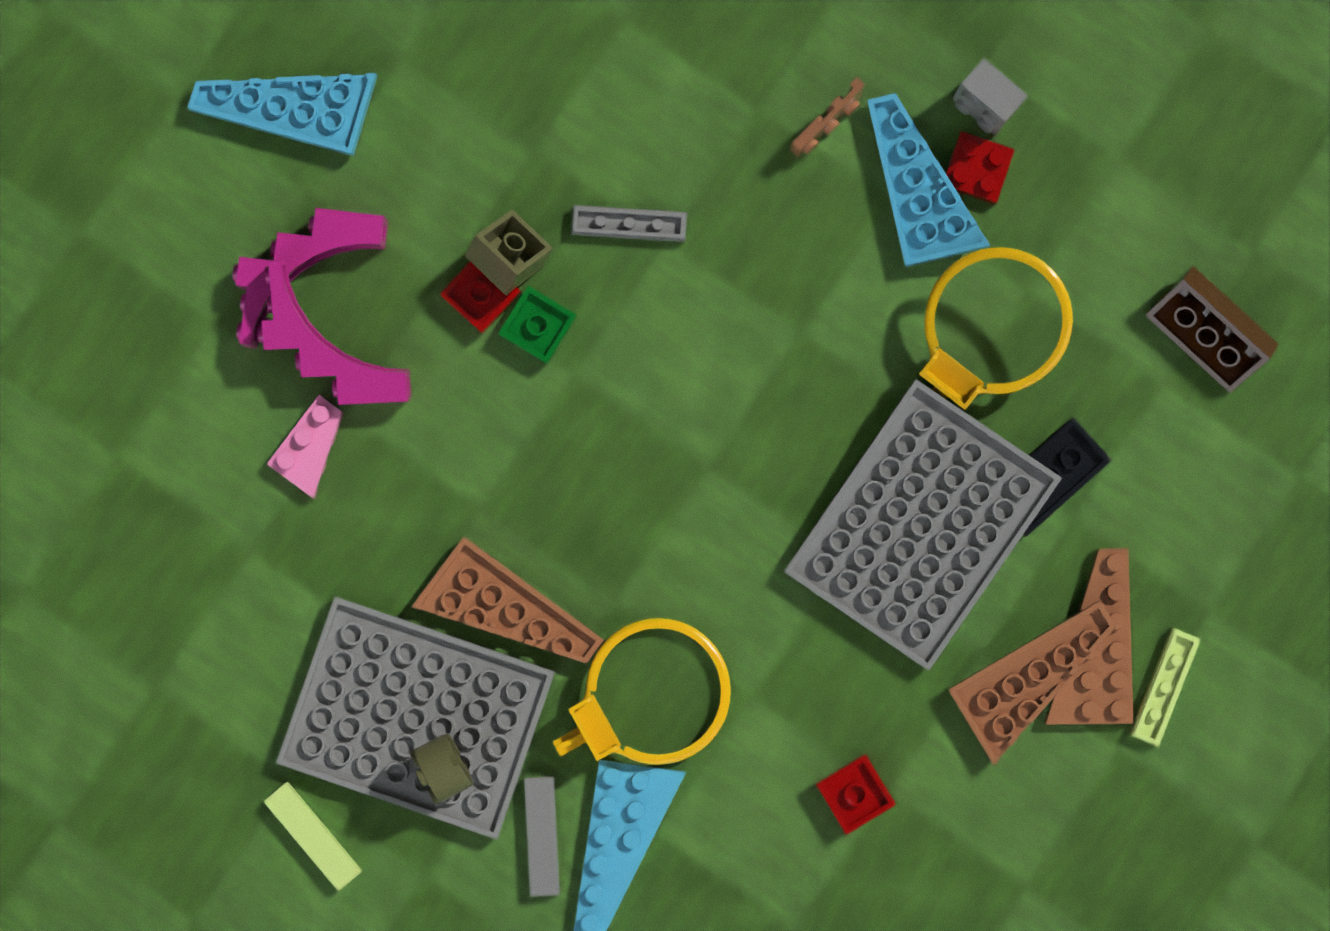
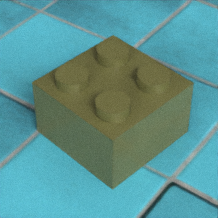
[465,209,553,295]

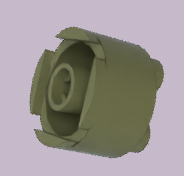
[410,733,473,805]

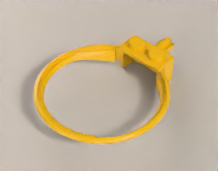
[919,247,1073,410]
[552,618,731,765]

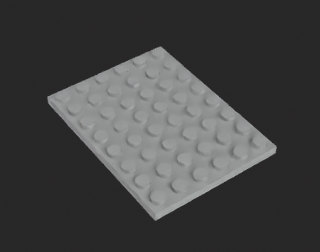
[784,379,1062,671]
[276,596,555,840]

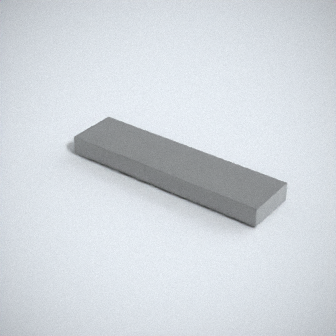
[571,205,687,242]
[524,776,560,897]

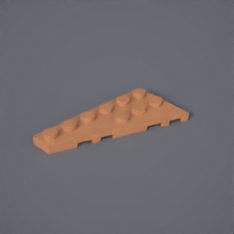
[412,537,604,664]
[1044,548,1133,725]
[948,600,1116,765]

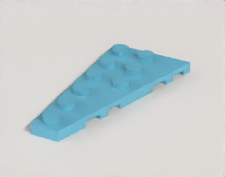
[188,73,378,157]
[867,93,991,267]
[574,759,686,931]

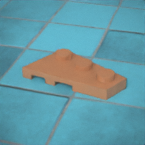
[790,77,865,158]

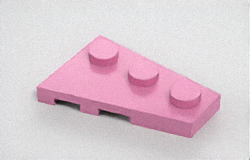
[267,395,344,499]

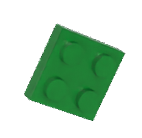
[498,285,578,365]

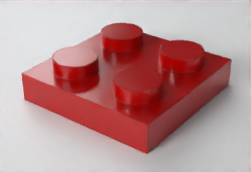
[946,131,1015,205]
[439,261,522,334]
[815,753,896,835]

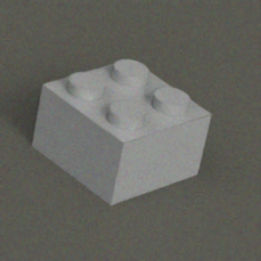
[952,58,1028,136]

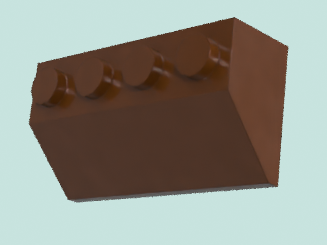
[1145,266,1279,393]

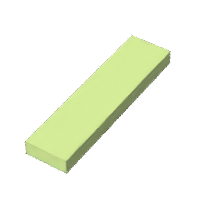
[1129,628,1201,747]
[264,782,362,892]

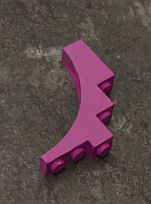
[233,208,388,349]
[258,259,411,405]

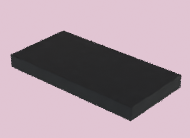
[1023,417,1112,537]

